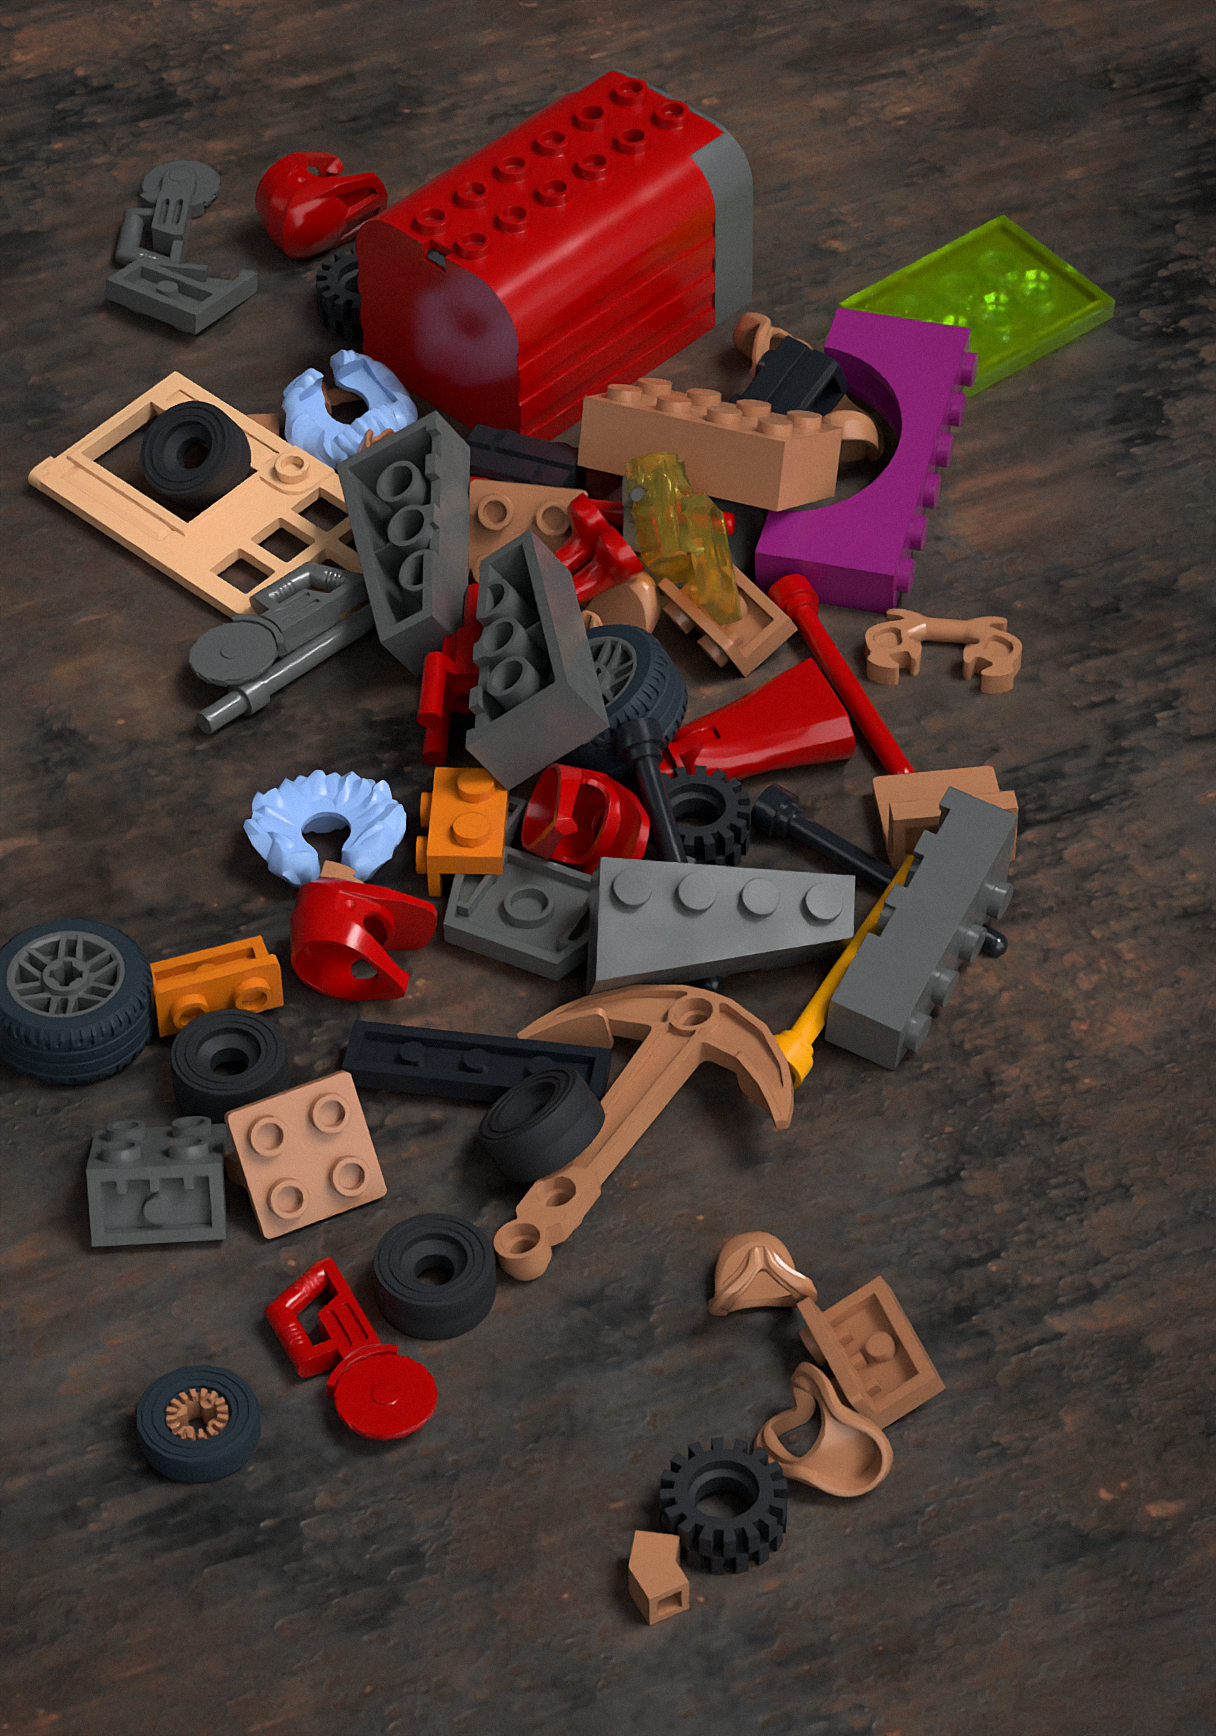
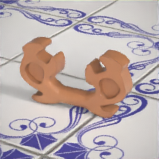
[864,609,1022,694]

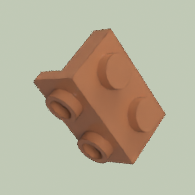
[657,552,798,678]
[797,1276,946,1430]

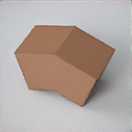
[628,1530,690,1625]

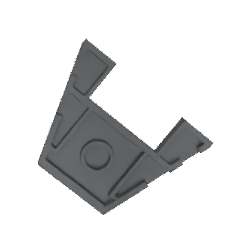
[443,795,696,981]

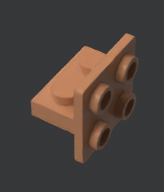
[468,479,588,586]
[224,1070,387,1239]

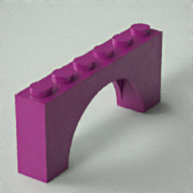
[755,307,979,614]

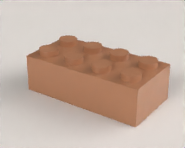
[577,378,843,512]

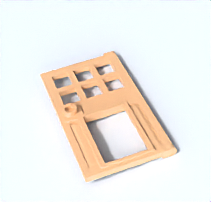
[28,371,370,656]

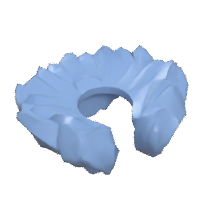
[281,349,418,469]
[243,770,406,888]

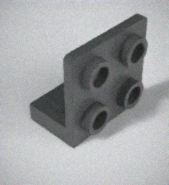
[86,1116,227,1247]

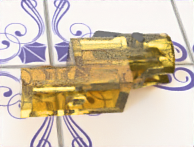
[622,451,742,626]

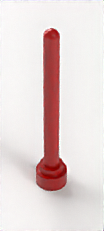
[767,574,915,775]

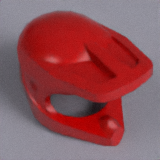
[255,152,388,259]
[521,763,650,876]
[290,877,437,1001]

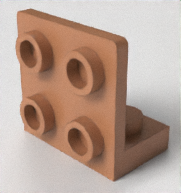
[872,766,1019,871]

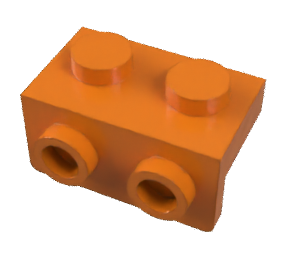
[416,767,510,897]
[150,935,284,1038]

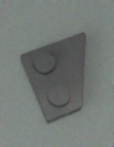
[106,258,258,334]

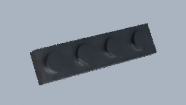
[342,1020,611,1103]

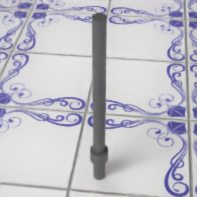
[196,603,376,734]

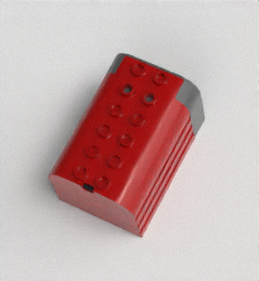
[356,68,753,441]

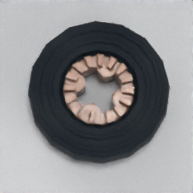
[136,1364,261,1483]

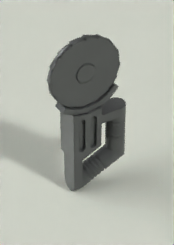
[115,159,221,266]
[189,562,369,687]

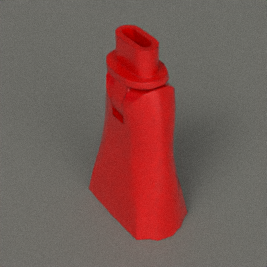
[659,658,856,783]

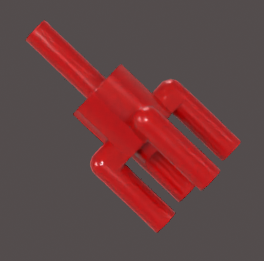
[417,583,483,766]

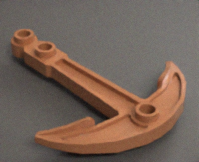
[494,984,794,1281]

